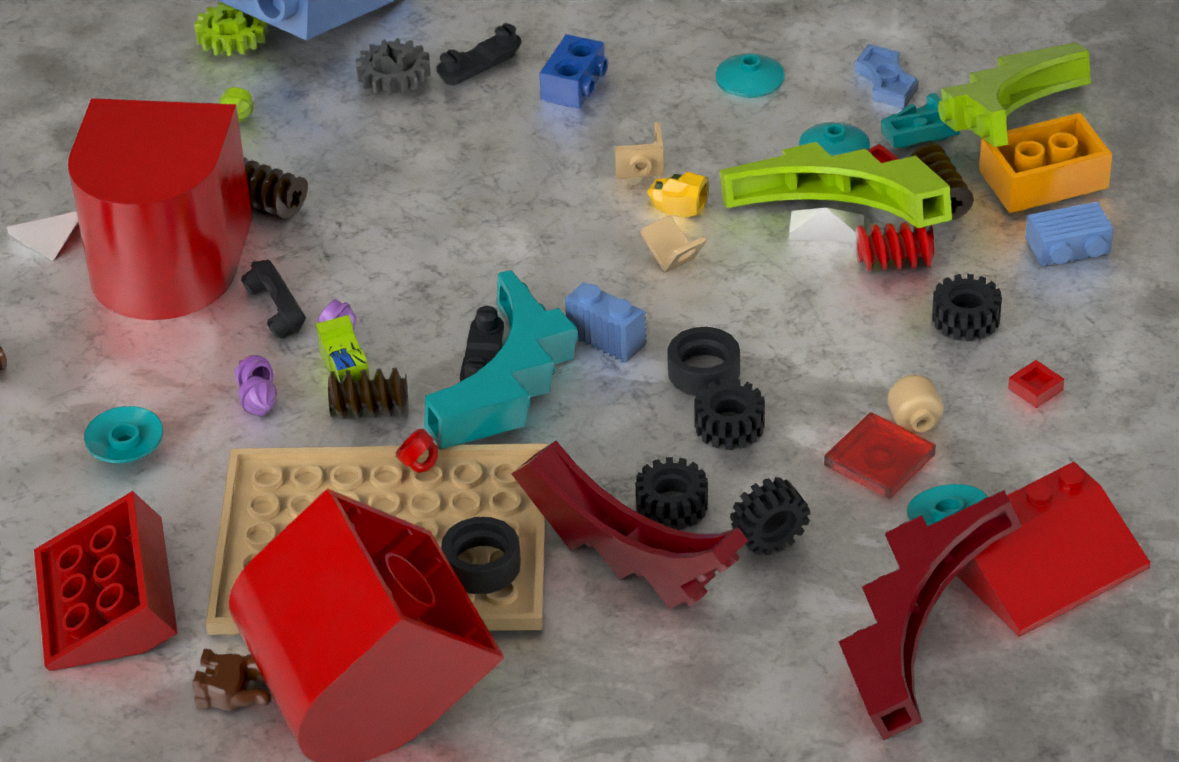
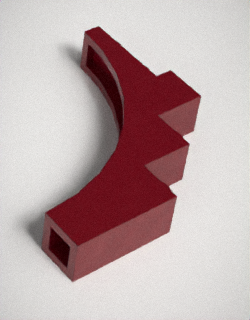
[511,441,748,609]
[838,490,1022,740]

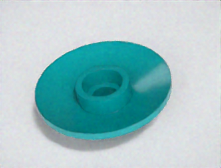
[716,53,784,98]
[799,122,870,156]
[84,406,163,464]
[907,484,987,526]

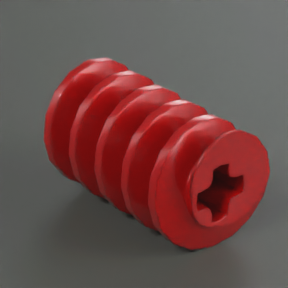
[855,222,935,272]

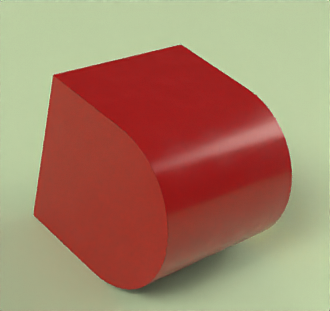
[68,98,252,320]
[229,488,505,762]

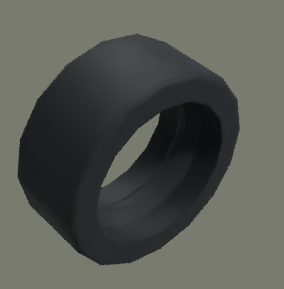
[667,326,740,396]
[441,517,521,594]

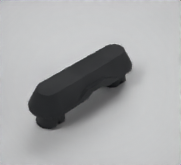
[436,23,521,85]
[241,259,306,339]
[460,305,504,382]

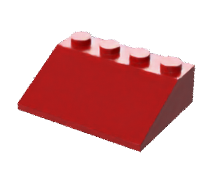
[956,461,1151,637]
[34,491,178,671]

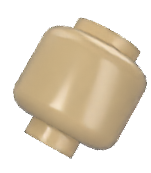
[887,375,944,433]

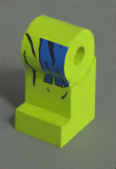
[316,315,370,382]

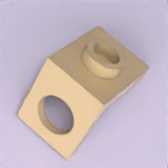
[615,122,664,179]
[640,215,706,273]

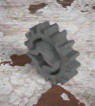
[356,38,431,96]

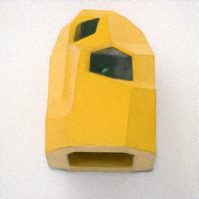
[647,172,709,218]

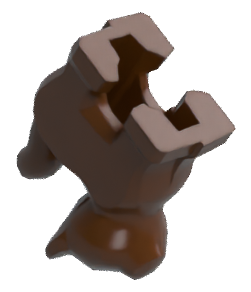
[192,649,272,711]

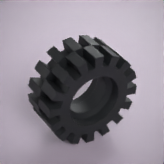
[932,274,1002,341]
[694,379,765,450]
[635,457,708,530]
[730,477,811,555]

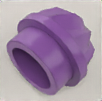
[317,299,357,331]
[234,355,274,387]
[239,376,278,416]

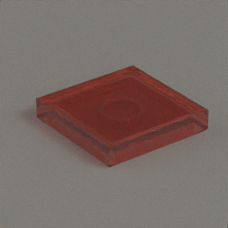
[824,412,936,499]

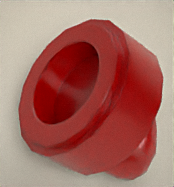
[395,429,438,473]

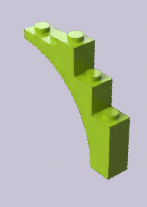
[938,42,1091,147]
[719,142,952,228]

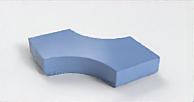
[854,44,918,108]

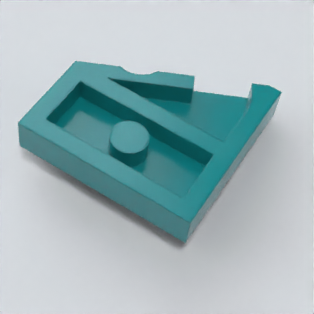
[881,93,960,148]

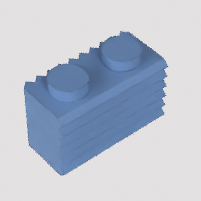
[1025,201,1113,267]
[565,282,647,362]

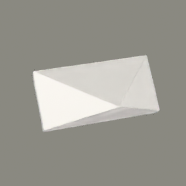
[789,208,864,243]
[7,211,79,261]

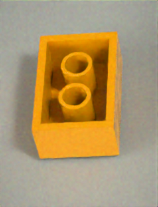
[979,112,1112,213]

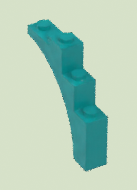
[424,270,578,449]

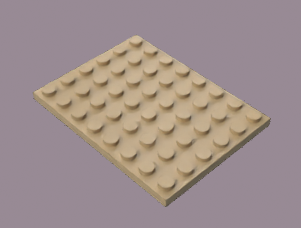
[206,443,547,635]

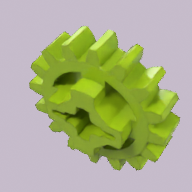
[194,2,269,56]

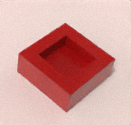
[1008,360,1065,408]

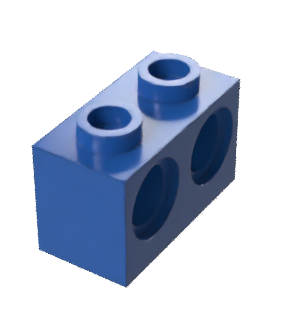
[539,34,608,109]

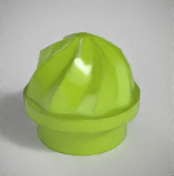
[219,87,254,122]

